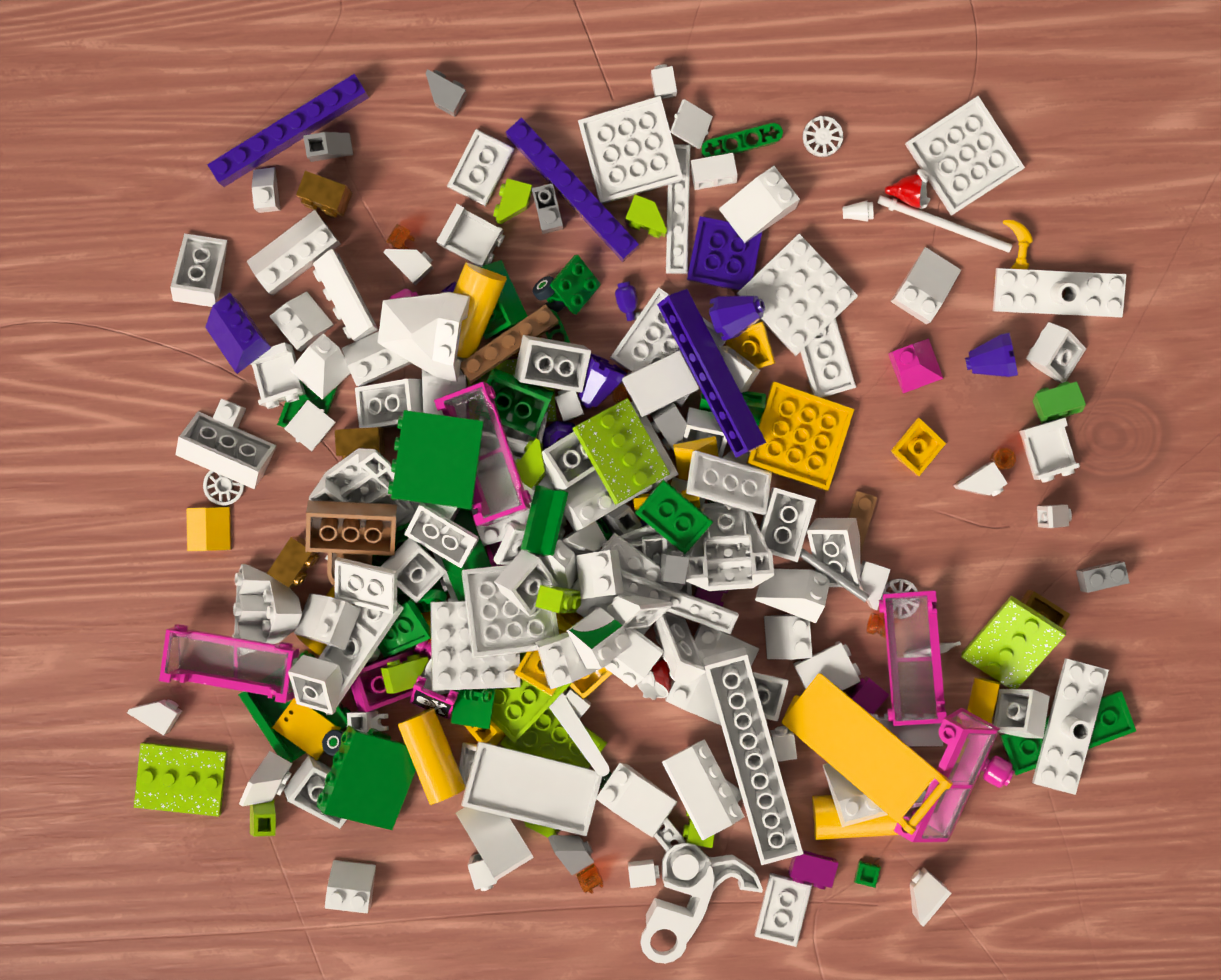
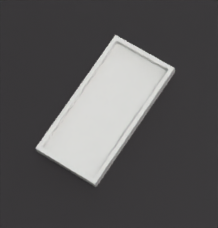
[461,741,602,836]

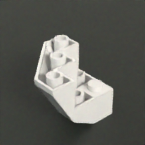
[232,564,302,655]

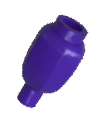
[615,281,638,321]

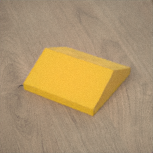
[726,322,775,369]
[891,418,946,476]
[673,436,719,480]
[187,507,231,551]

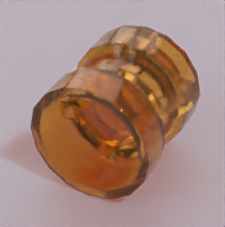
[612,384,632,404]
[990,448,1016,470]
[866,613,886,638]

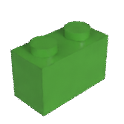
[1033,382,1086,424]

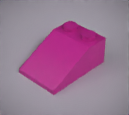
[351,650,414,712]

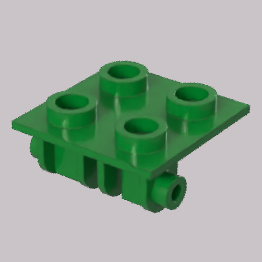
[449,688,496,729]

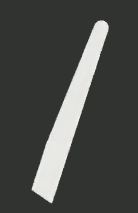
[549,693,609,776]

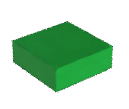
[854,861,881,888]

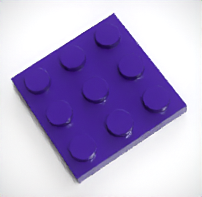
[687,216,762,291]

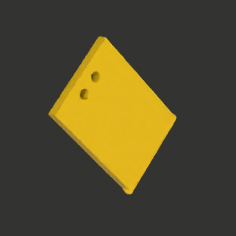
[272,698,341,760]

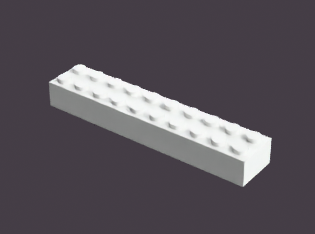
[703,647,803,865]

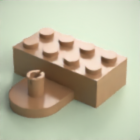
[305,500,397,586]

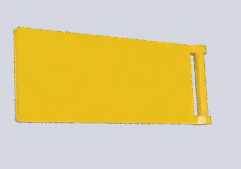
[782,673,953,835]

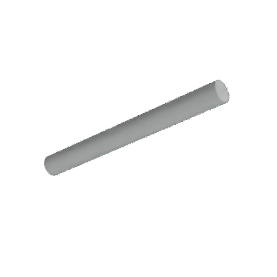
[800,548,870,602]

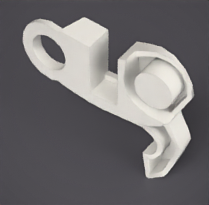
[640,843,763,964]

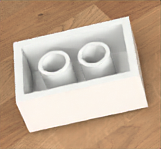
[514,335,591,393]

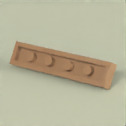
[460,304,558,384]

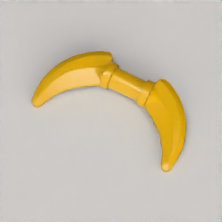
[994,220,1033,278]

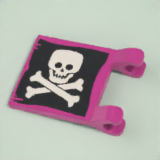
[410,675,459,720]

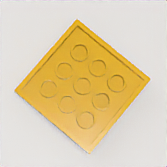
[746,382,854,491]

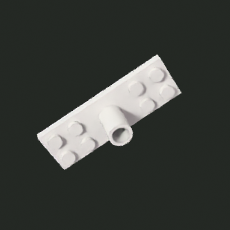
[993,268,1126,317]
[318,602,404,715]
[1032,658,1109,795]

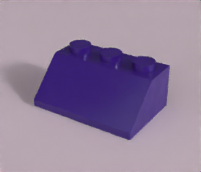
[205,293,271,374]

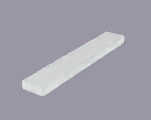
[666,144,690,274]
[621,570,739,635]

